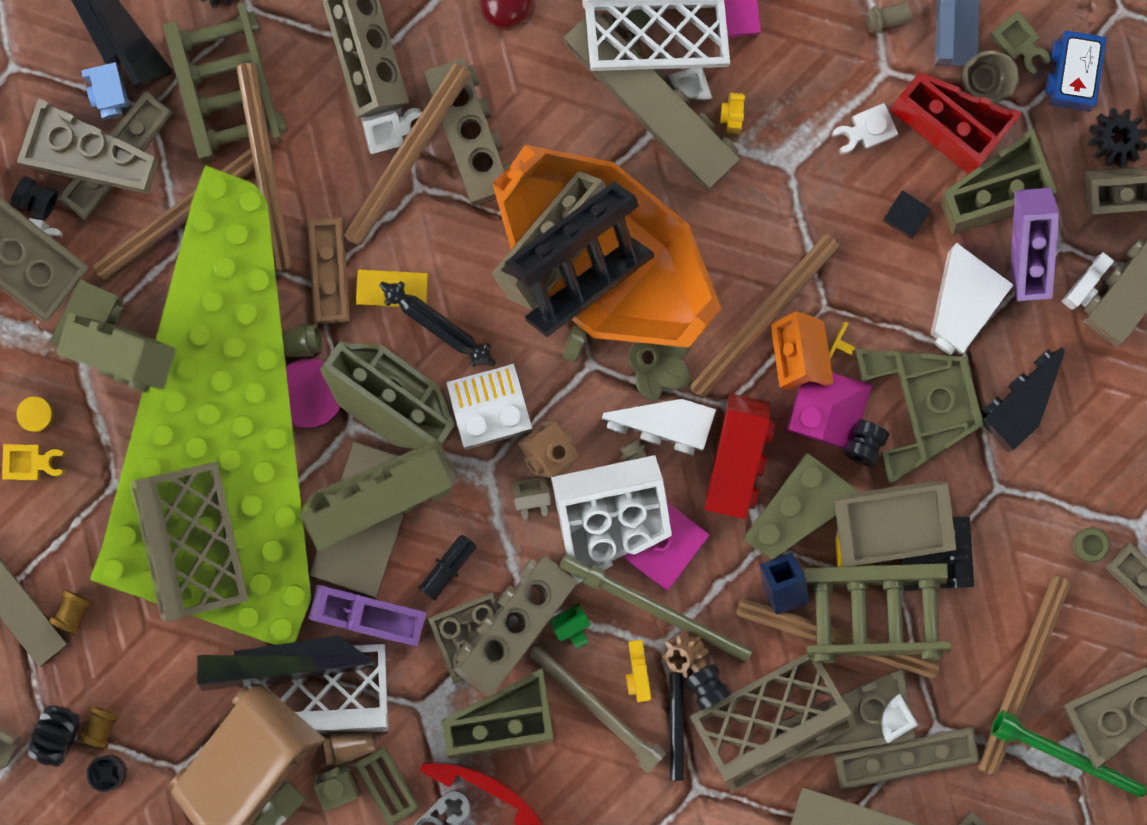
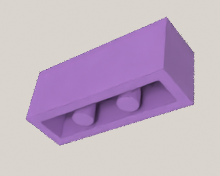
[1009,188,1059,301]

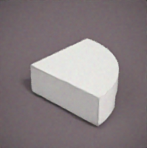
[668,68,712,101]
[881,694,918,743]

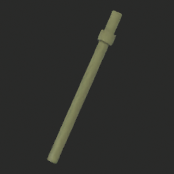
[559,554,752,662]

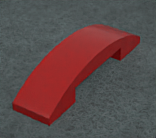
[419,761,544,825]

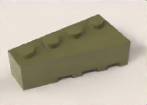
[300,440,457,551]

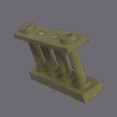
[163,3,287,164]
[804,564,951,663]

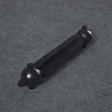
[379,281,496,367]

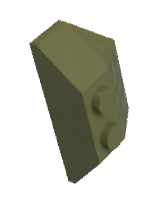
[320,342,455,449]

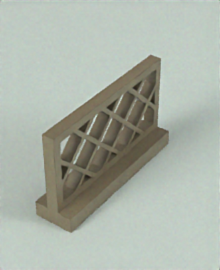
[130,461,248,622]
[690,654,857,794]

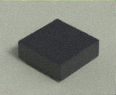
[882,190,931,240]

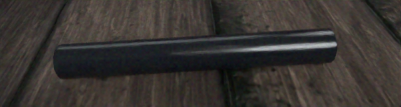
[669,674,684,781]

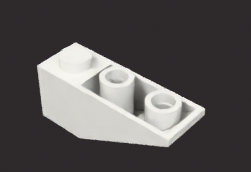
[602,399,716,455]

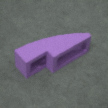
[308,584,426,647]

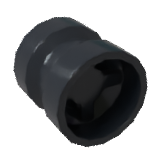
[10,176,58,221]
[843,420,890,467]
[684,663,731,710]
[86,755,128,792]

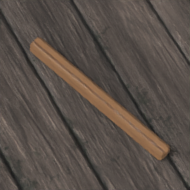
[237,62,291,271]
[345,63,471,245]
[93,148,255,281]
[690,234,839,398]
[978,576,1071,776]
[736,598,940,679]

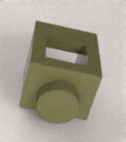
[313,763,361,813]

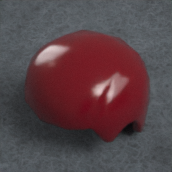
[479,0,536,30]

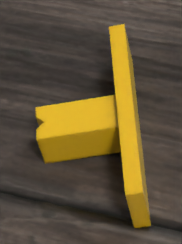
[829,321,855,359]

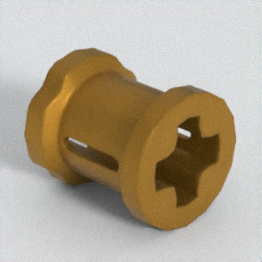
[49,589,93,635]
[77,705,120,749]

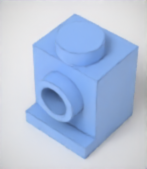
[81,62,130,120]

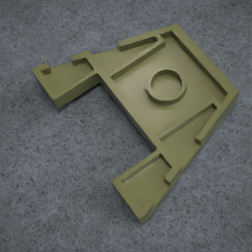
[854,349,984,483]

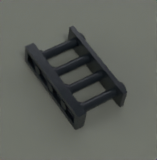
[504,181,655,337]

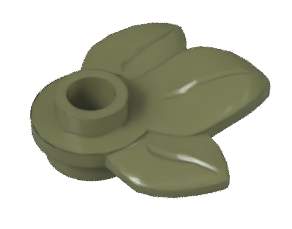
[628,342,691,401]

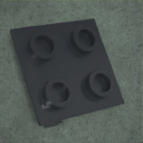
[902,517,974,591]

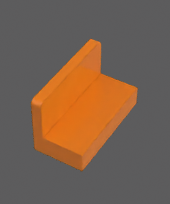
[771,311,833,391]

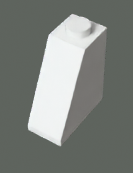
[930,243,1013,355]

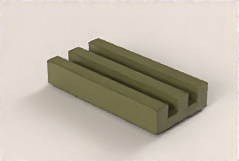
[354,746,420,825]

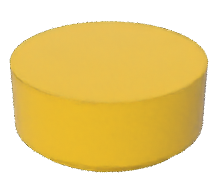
[16,397,54,432]

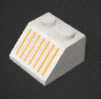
[446,364,532,450]

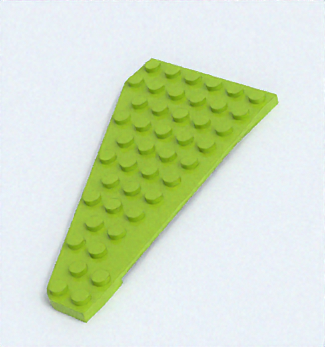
[90,165,311,645]

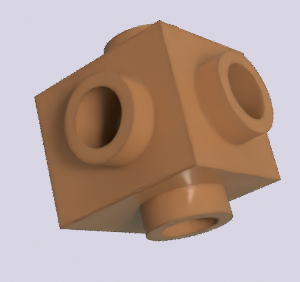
[517,422,579,477]

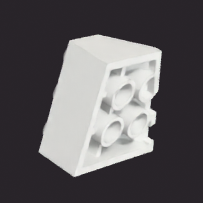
[551,455,672,584]

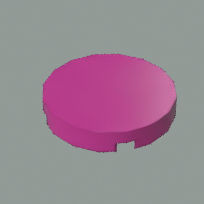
[286,359,341,428]

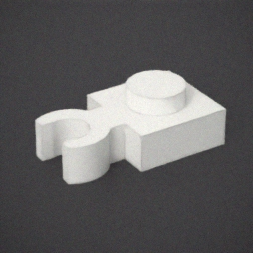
[832,103,898,154]
[361,108,422,154]
[1061,252,1114,310]

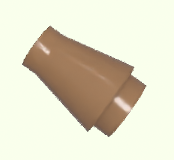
[321,732,375,767]

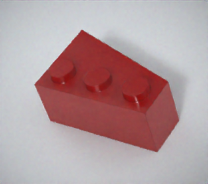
[890,72,1022,174]
[704,393,775,519]

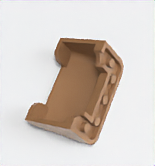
[170,684,325,825]

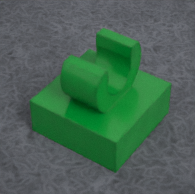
[549,603,591,650]

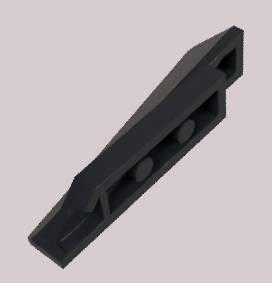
[71,0,172,92]
[197,636,375,691]

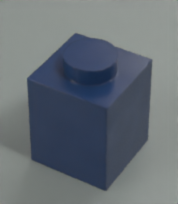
[760,552,809,615]

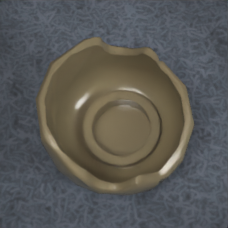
[961,51,1019,104]

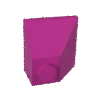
[785,373,872,450]

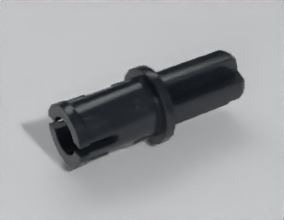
[418,535,476,601]

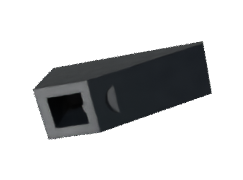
[982,347,1065,452]

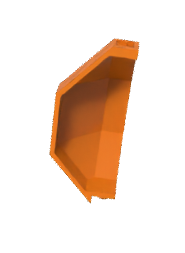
[492,145,722,347]

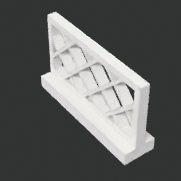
[582,0,730,71]
[248,644,389,735]

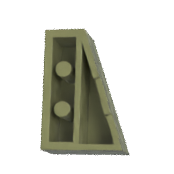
[941,128,1057,236]
[56,312,176,393]
[741,453,859,560]
[442,668,555,759]

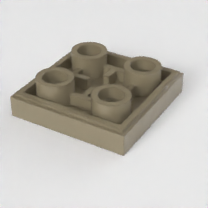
[428,592,508,684]

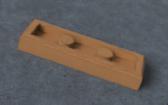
[307,217,350,325]

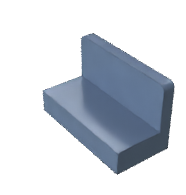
[935,0,979,67]

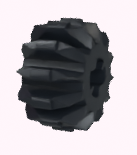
[1087,108,1147,168]
[28,705,80,767]

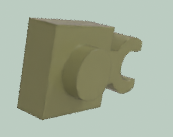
[989,11,1051,76]

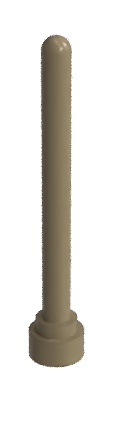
[530,646,667,773]

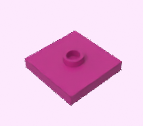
[622,503,710,591]

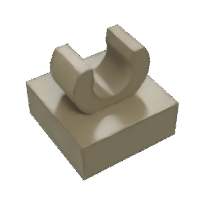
[511,477,551,520]

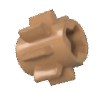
[662,631,709,678]

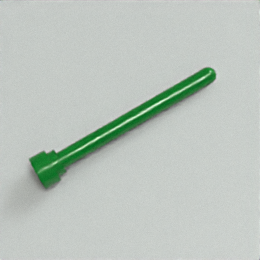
[991,710,1147,797]

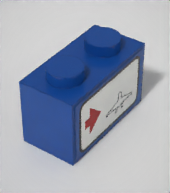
[1045,30,1107,112]

